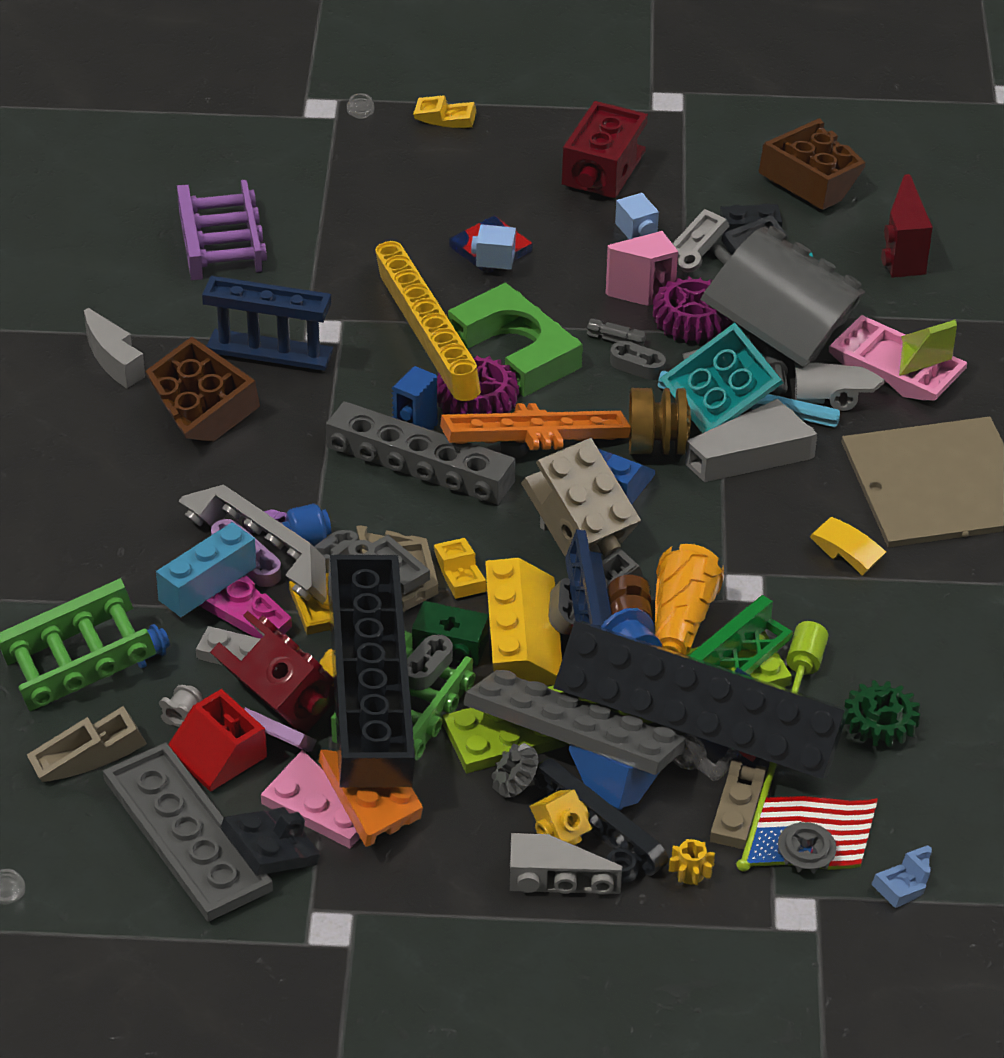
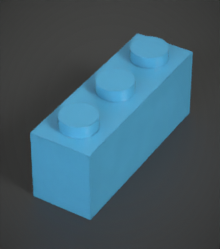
[156,522,256,617]

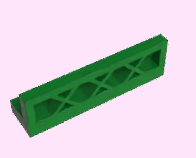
[689,595,793,676]

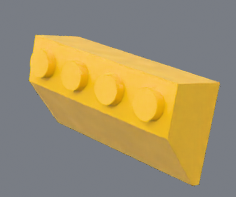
[485,558,562,685]

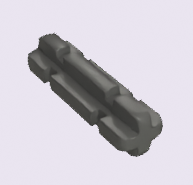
[587,318,646,346]

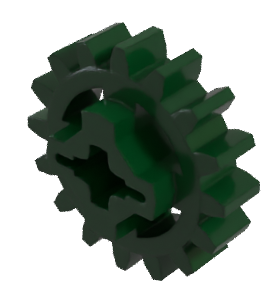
[844,680,921,747]

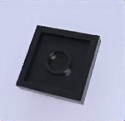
[220,807,321,876]

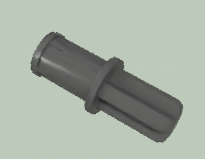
[763,345,788,396]

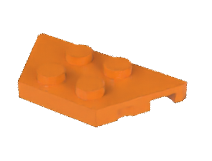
[319,749,423,846]

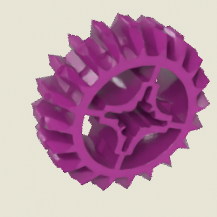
[653,276,732,344]
[437,354,519,415]

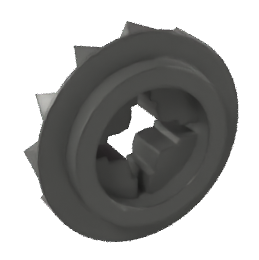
[491,743,538,798]
[778,822,836,874]

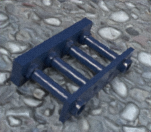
[202,276,333,371]

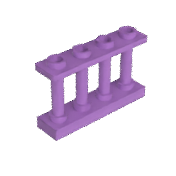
[177,180,267,280]

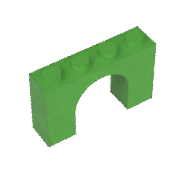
[448,282,583,397]

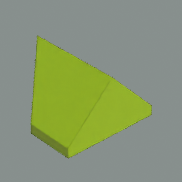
[899,320,957,376]

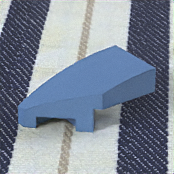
[871,845,932,908]

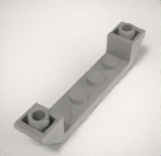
[179,484,327,604]

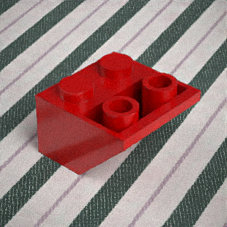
[168,689,267,792]

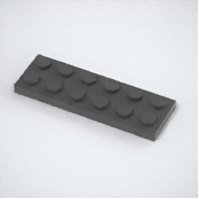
[463,670,686,775]
[103,742,273,922]

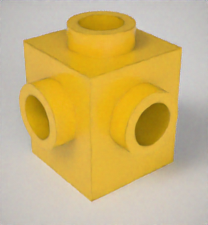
[529,789,592,845]

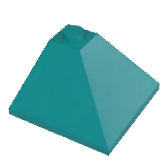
[660,323,784,433]

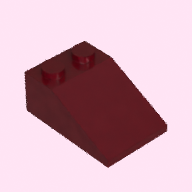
[881,174,933,278]

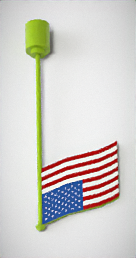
[736,621,878,872]

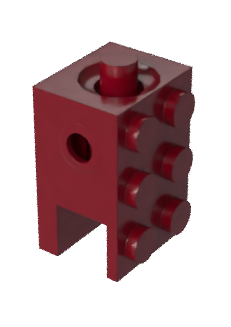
[562,101,648,198]
[210,611,335,735]

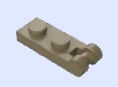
[710,759,767,849]

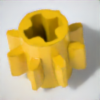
[669,839,715,885]

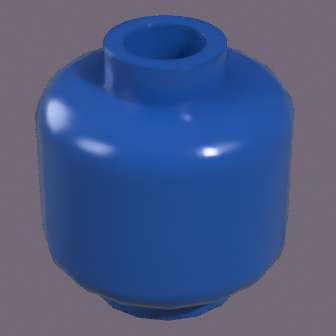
[281,504,332,546]

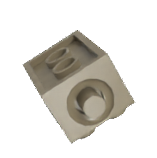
[521,438,641,557]

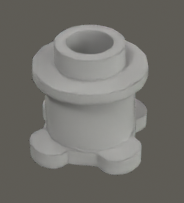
[159,685,203,727]

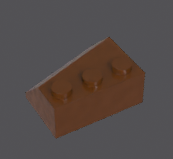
[758,118,866,210]
[145,337,260,442]

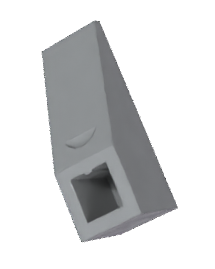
[510,833,622,895]

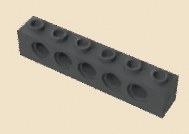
[326,401,515,505]

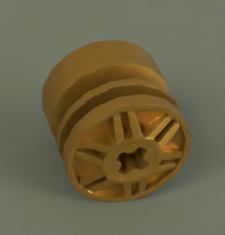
[629,388,691,455]

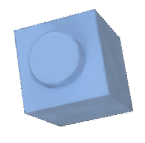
[615,193,659,239]
[471,224,516,270]

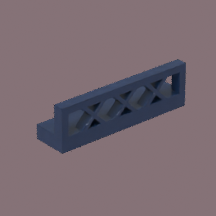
[565,529,612,627]

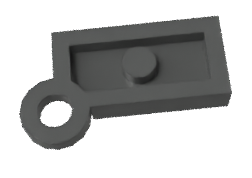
[348,535,430,595]

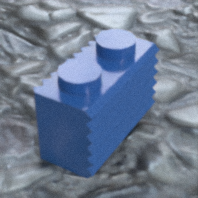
[392,366,437,430]

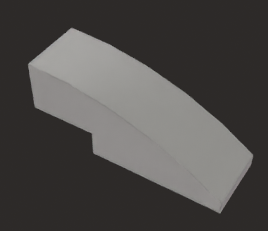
[84,308,145,389]

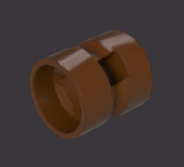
[607,575,653,621]

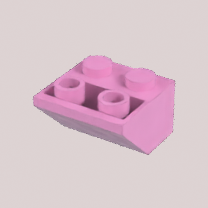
[606,231,678,306]

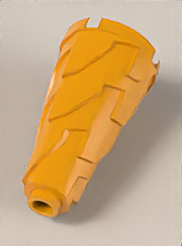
[655,544,724,655]

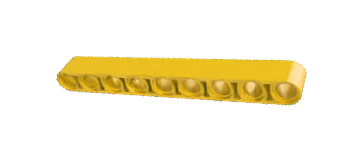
[375,241,481,401]

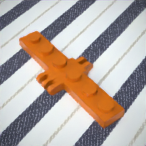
[440,403,631,450]

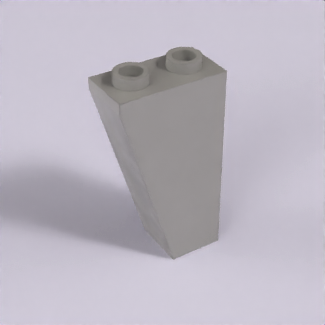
[685,399,817,482]

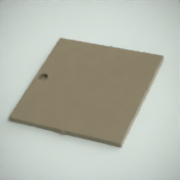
[841,417,1004,547]

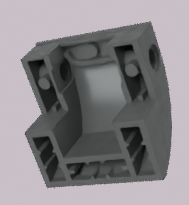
[700,226,866,367]

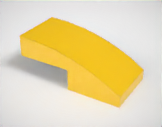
[413,95,477,128]
[810,517,886,576]
[434,538,487,599]

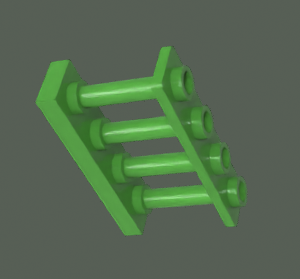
[0,578,156,711]
[331,631,476,760]

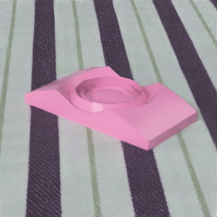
[829,315,968,400]

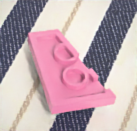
[261,750,360,849]

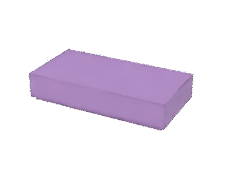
[245,707,317,752]

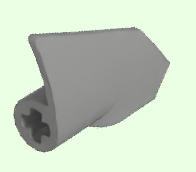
[794,362,885,411]

